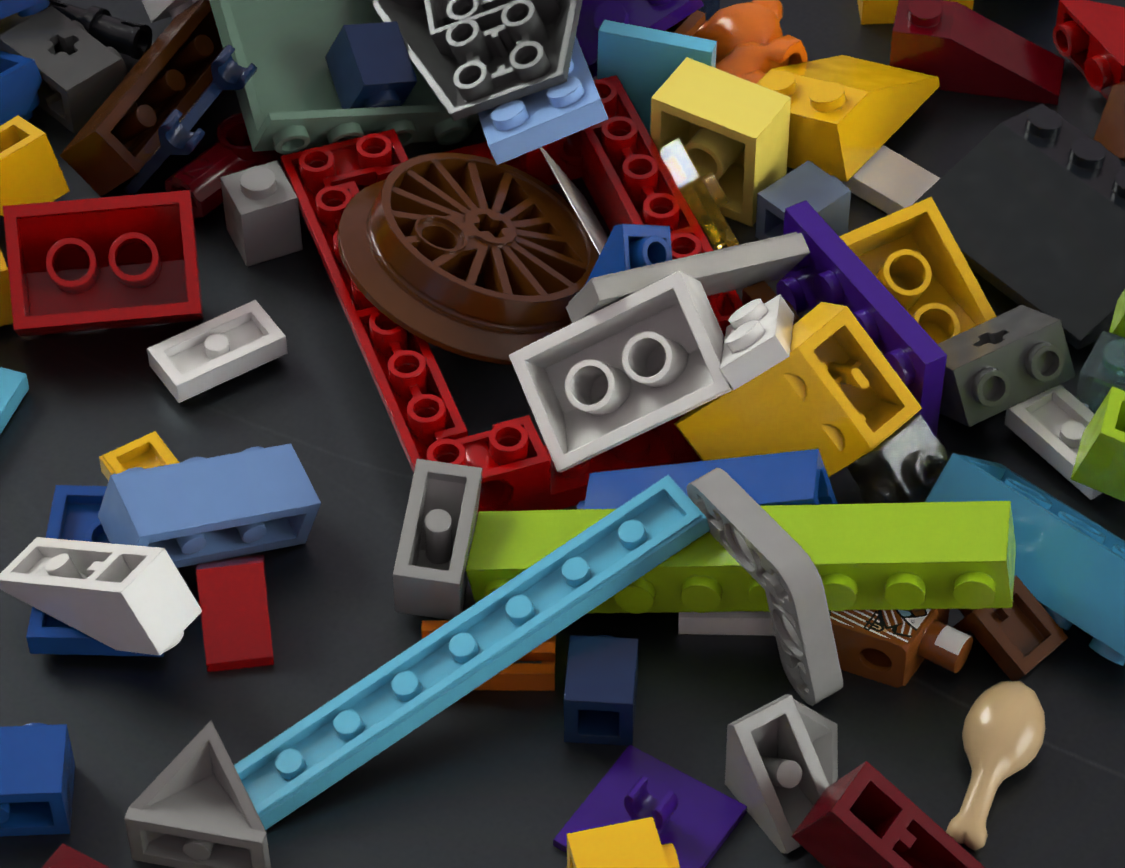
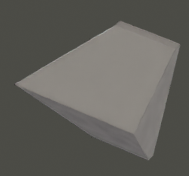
[725,694,838,854]
[124,720,271,868]

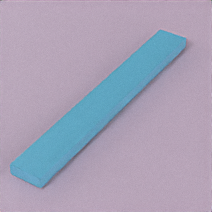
[234,475,710,830]

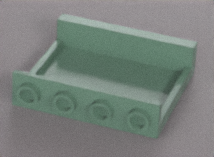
[209,0,480,154]

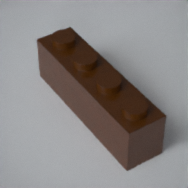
[60,0,223,197]

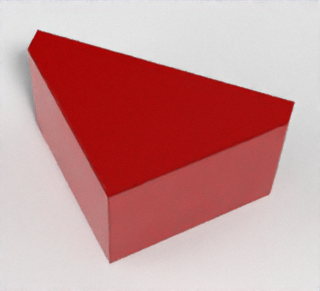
[196,555,274,672]

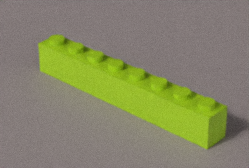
[466,501,1016,614]

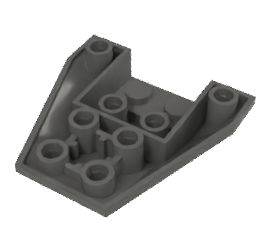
[373,0,583,121]

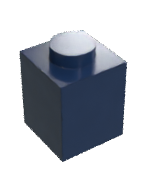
[325,21,417,109]
[564,635,638,746]

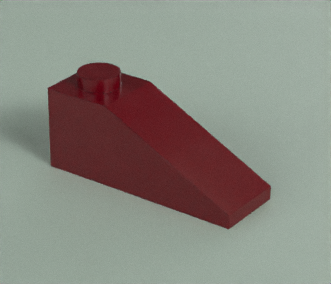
[889,0,1065,105]
[791,761,985,868]

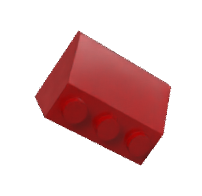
[3,190,204,337]

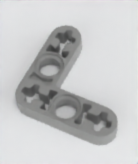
[686,468,843,706]

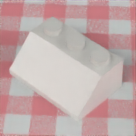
[509,271,734,473]

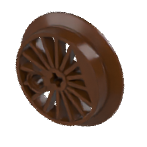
[337,152,598,365]

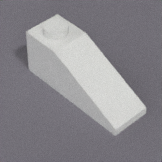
[0,537,202,656]

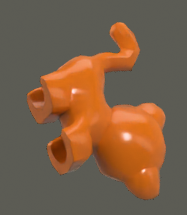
[693,0,808,84]

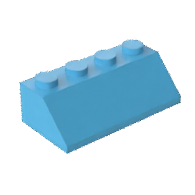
[925,453,1125,666]

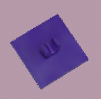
[553,745,747,868]

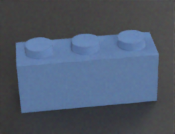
[98,443,321,568]

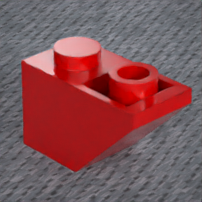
[1053,0,1125,100]

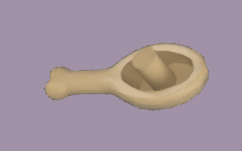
[946,681,1046,851]

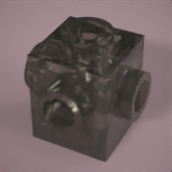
[846,414,949,504]

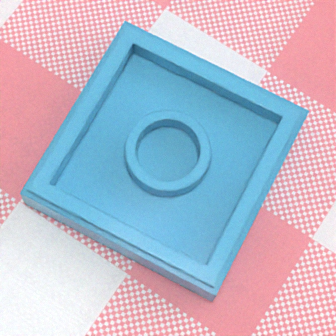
[597,20,717,134]

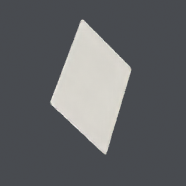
[540,147,608,255]

